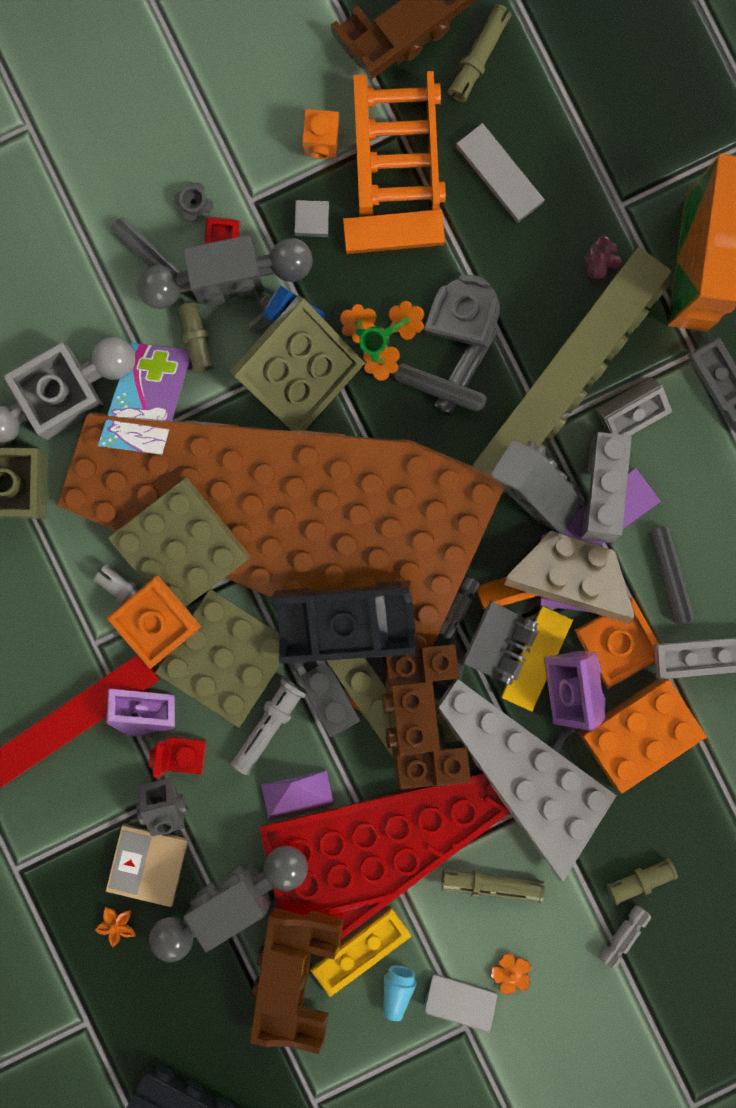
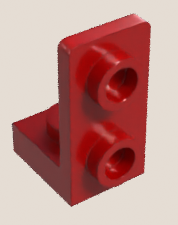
[149,736,207,778]

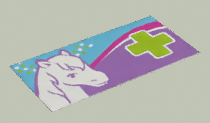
[98,343,190,454]

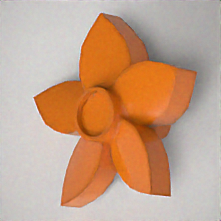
[95,906,136,947]

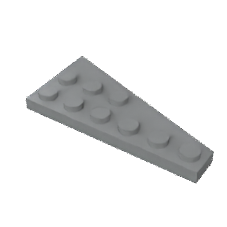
[435,679,616,882]

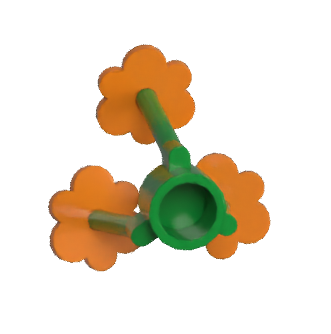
[340,301,424,381]

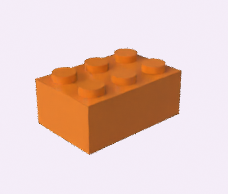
[578,679,707,794]

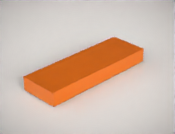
[343,209,445,254]

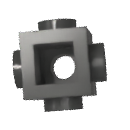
[136,778,188,836]

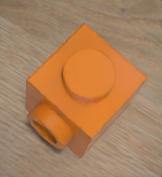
[302,109,340,159]

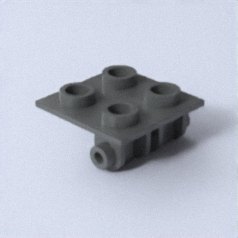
[462,601,539,685]

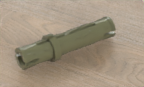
[447,4,512,102]
[441,869,545,903]

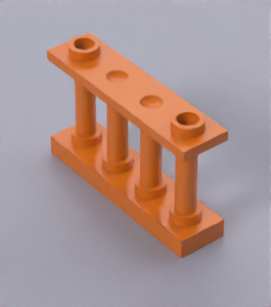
[353,71,446,217]

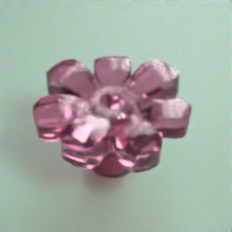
[584,235,621,279]

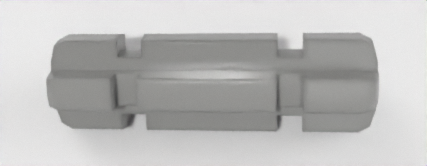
[600,905,651,968]

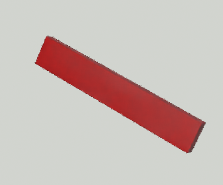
[0,655,161,789]

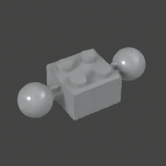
[0,337,135,447]

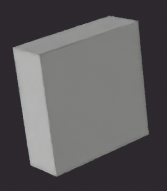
[295,200,329,237]

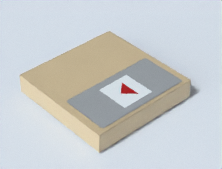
[106,824,189,907]

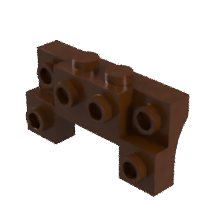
[331,0,477,80]
[382,644,471,789]
[250,908,344,1054]

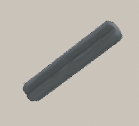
[111,217,185,295]
[435,328,497,414]
[394,363,487,413]
[651,526,694,624]

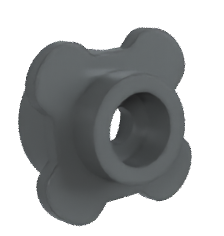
[174,182,213,222]

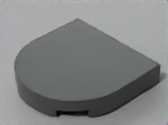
[423,275,500,349]

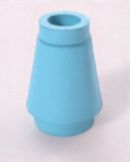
[383,966,417,1021]

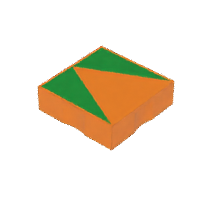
[668,153,736,332]

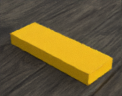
[501,606,573,711]
[310,907,412,997]

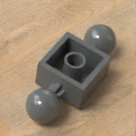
[137,235,313,309]
[149,846,308,962]

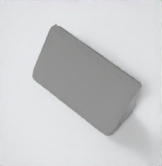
[595,378,672,436]
[424,973,498,1032]

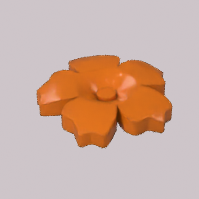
[490,953,532,996]

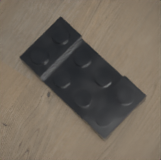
[271,580,418,664]

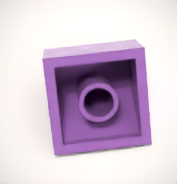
[544,651,606,730]

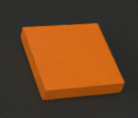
[106,575,202,669]
[573,598,659,689]

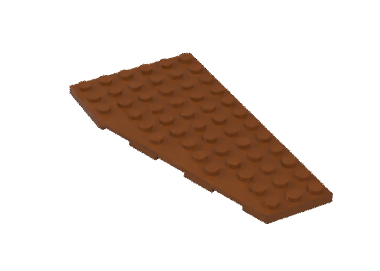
[57,412,503,648]

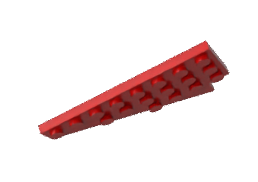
[259,772,510,939]

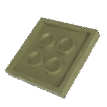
[230,295,365,431]
[108,477,251,607]
[155,589,281,728]

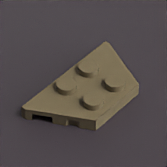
[504,531,634,624]

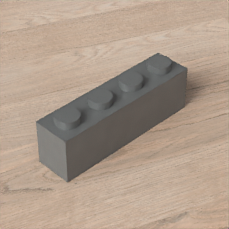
[491,439,583,534]

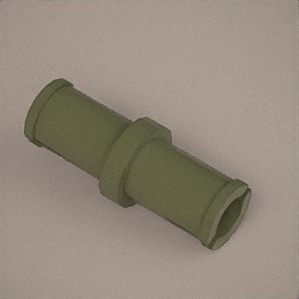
[177,302,214,373]
[607,858,678,905]

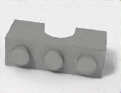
[581,432,632,543]

